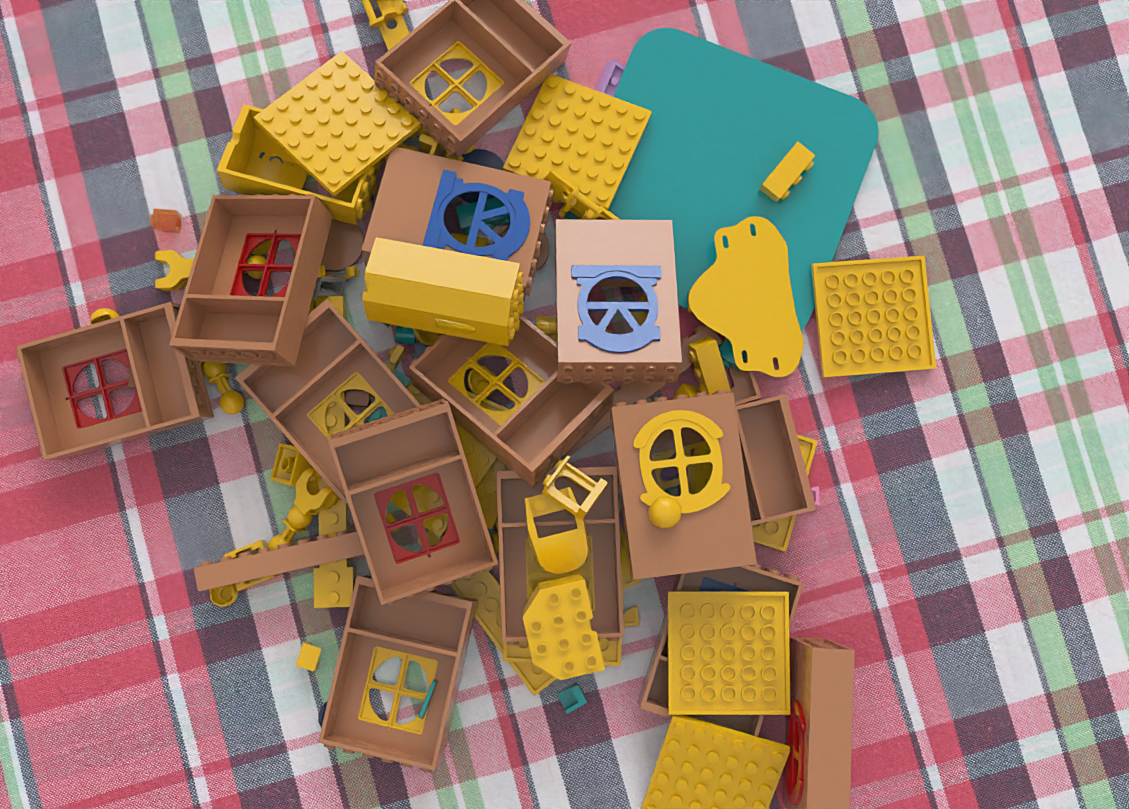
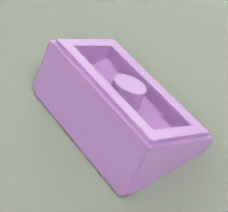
[595,60,625,97]

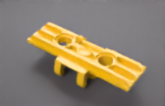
[359,0,409,51]
[543,169,620,220]

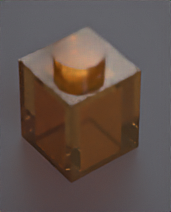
[150,209,182,233]

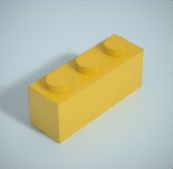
[759,142,816,203]
[688,336,731,395]

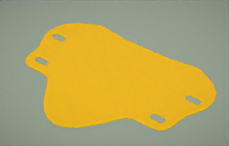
[689,216,804,377]

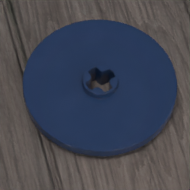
[459,149,504,203]

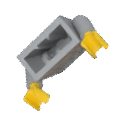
[313,265,359,296]

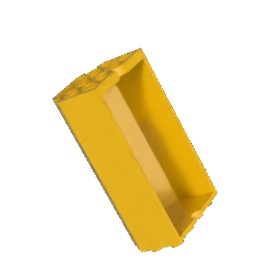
[217,104,382,225]
[362,237,524,346]
[523,574,605,680]

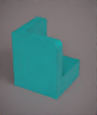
[558,683,587,714]

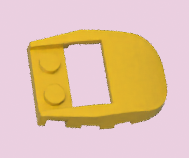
[524,487,589,574]

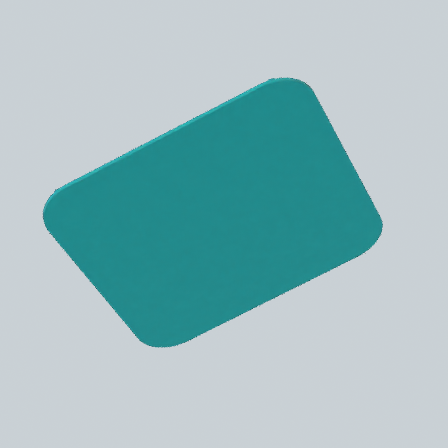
[564,28,879,330]

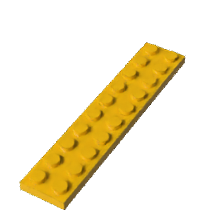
[417,530,557,696]

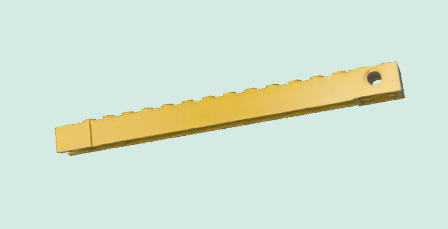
[313,296,357,608]

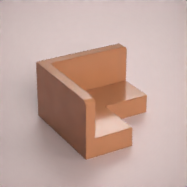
[728,362,762,406]

